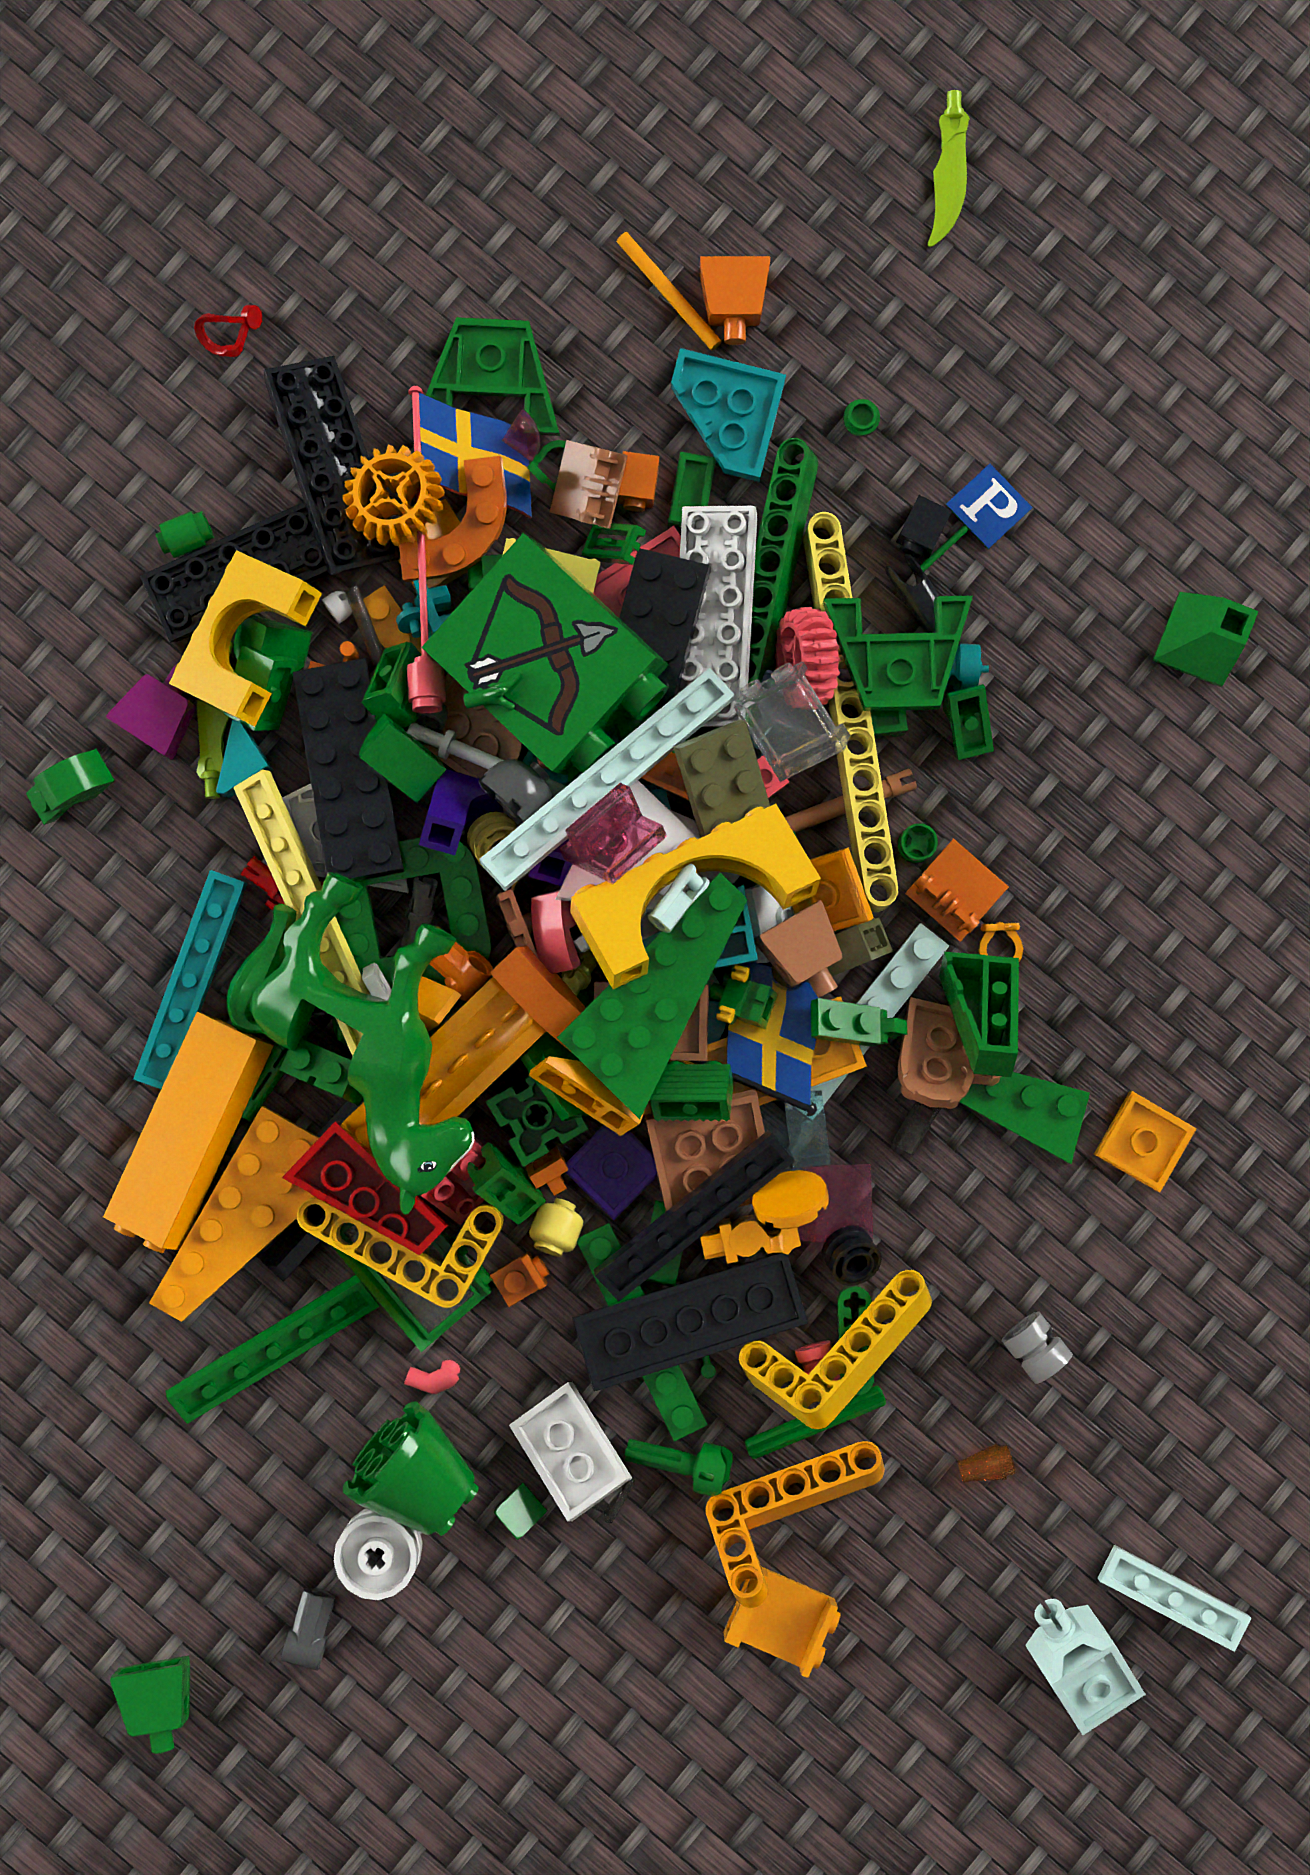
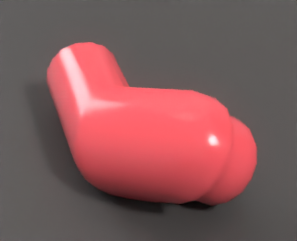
[404,1360,460,1394]

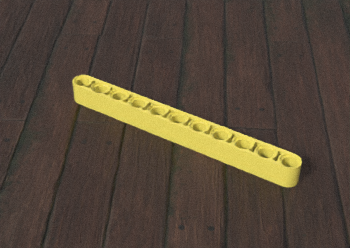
[803,512,898,912]

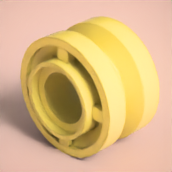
[467,812,517,869]

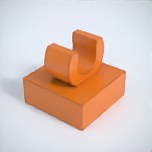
[525,1146,569,1196]

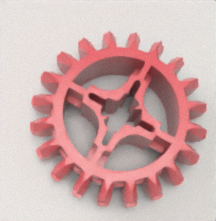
[774,607,841,709]

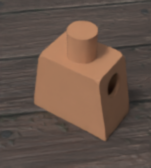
[754,900,842,998]

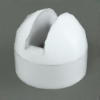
[322,591,354,624]

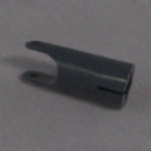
[885,553,940,633]

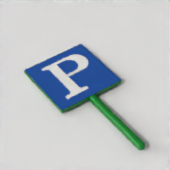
[920,464,1033,571]

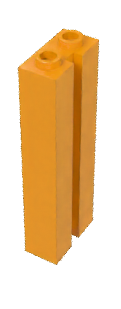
[103,1012,274,1253]

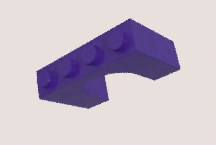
[419,769,578,886]

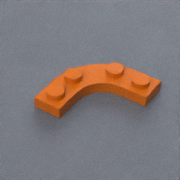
[399,456,507,582]

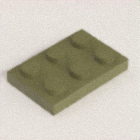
[673,719,770,838]

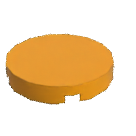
[752,1170,829,1229]

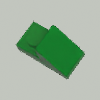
[943,684,994,760]

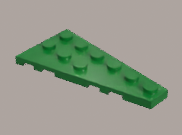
[557,872,748,1119]

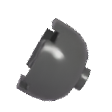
[478,759,552,826]

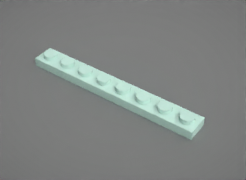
[479,668,735,891]

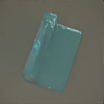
[785,1090,831,1171]

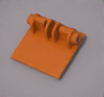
[905,838,1009,942]

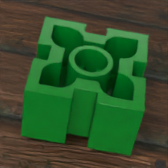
[486,1076,590,1167]

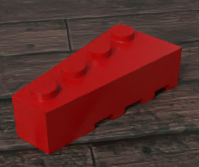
[282,1121,448,1255]

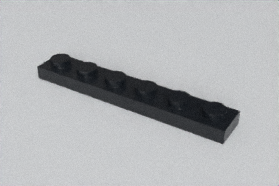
[594,1129,795,1302]

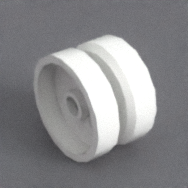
[333,1508,423,1600]

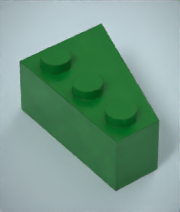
[939,951,1019,1077]

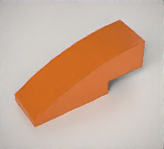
[490,946,586,1051]

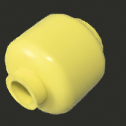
[529,1198,583,1257]

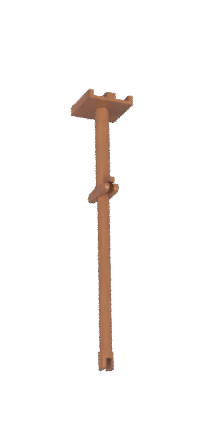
[496,768,917,959]

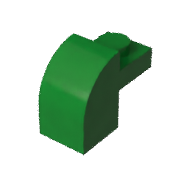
[26,749,115,825]

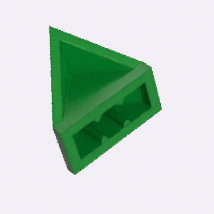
[233,615,313,671]

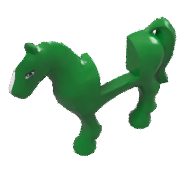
[227,872,474,1214]

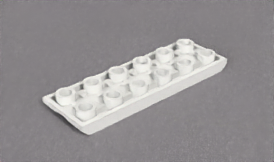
[678,506,757,727]

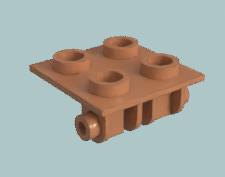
[550,440,628,529]

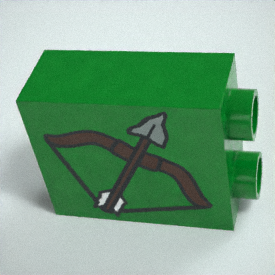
[422,533,669,775]

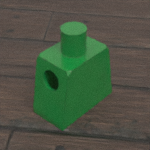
[110,1655,190,1754]

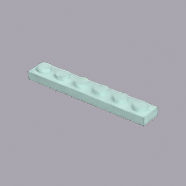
[796,923,949,1120]

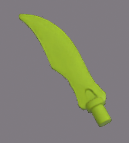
[928,90,970,247]
[196,642,233,799]

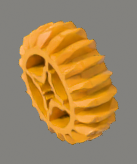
[343,444,445,547]

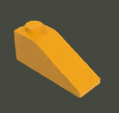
[528,1056,650,1136]

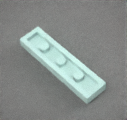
[1098,1545,1251,1652]

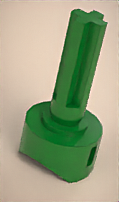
[625,1439,733,1497]

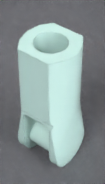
[648,864,709,933]

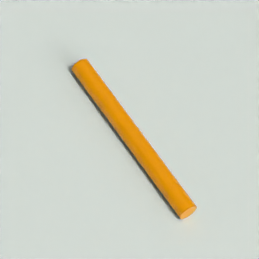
[616,232,722,351]

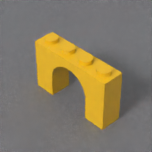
[169,550,322,727]

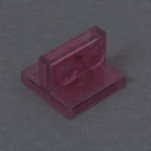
[560,783,667,884]

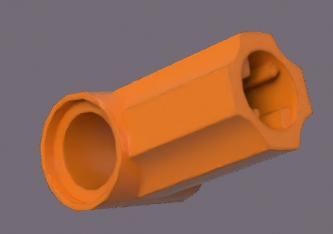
[430,926,493,1001]

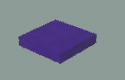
[565,1125,658,1220]

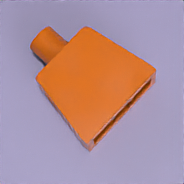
[699,256,770,345]

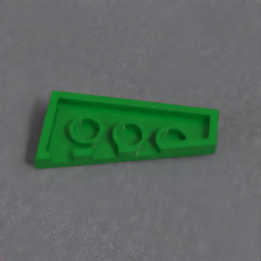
[959,1072,1090,1164]

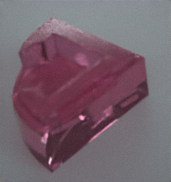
[502,409,540,462]

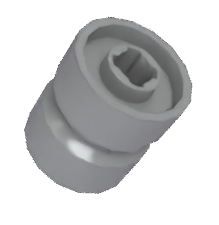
[1001,1311,1073,1384]

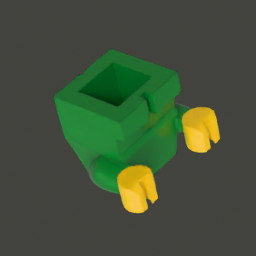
[709,964,778,1029]

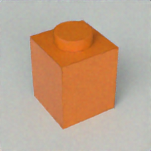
[617,451,659,512]

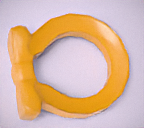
[978,922,1023,961]

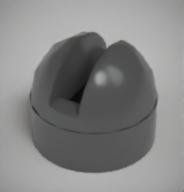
[416,703,448,731]

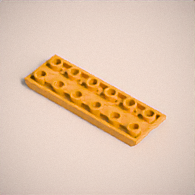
[342,977,547,1152]

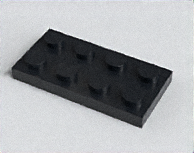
[619,548,711,709]

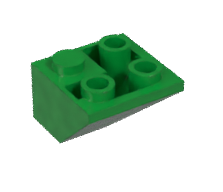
[1152,592,1259,687]

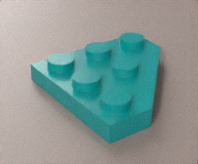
[671,348,786,482]

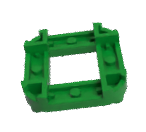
[335,837,492,993]

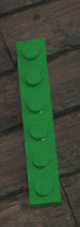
[577,1222,708,1442]
[166,1275,379,1424]

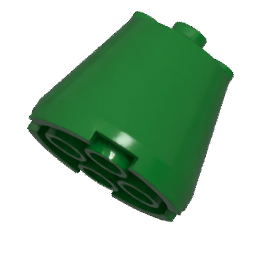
[343,1401,479,1536]

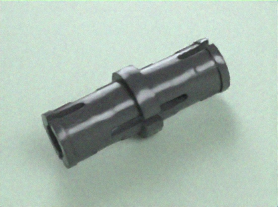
[401,875,438,947]

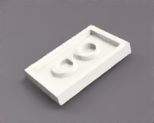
[509,1382,632,1522]

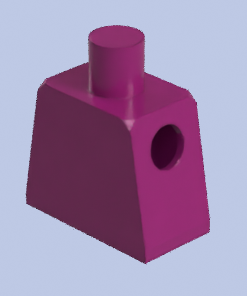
[106,665,196,760]

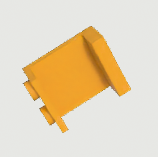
[723,1566,840,1678]

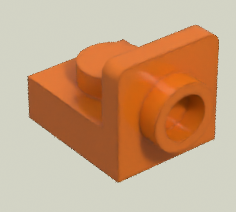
[490,1251,549,1307]

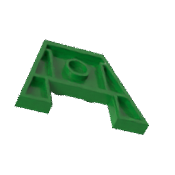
[426,317,560,436]
[823,595,973,711]

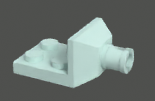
[1025,1599,1146,1735]

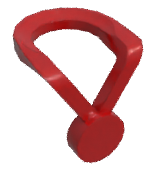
[194,305,262,357]

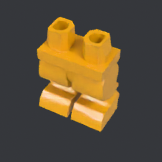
[700,1215,801,1264]

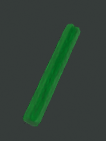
[745,1386,886,1459]

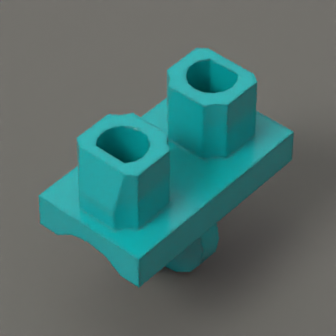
[396,579,451,638]

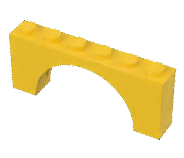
[570,804,821,989]

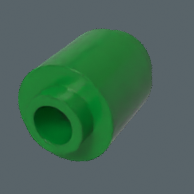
[156,511,214,558]

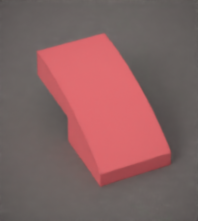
[531,890,581,974]

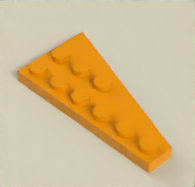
[149,1106,320,1322]

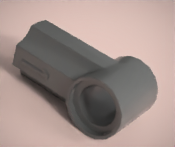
[281,1588,336,1671]

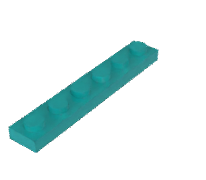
[133,870,247,1089]

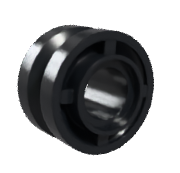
[822,1225,882,1286]

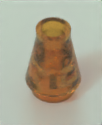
[957,1443,1016,1483]

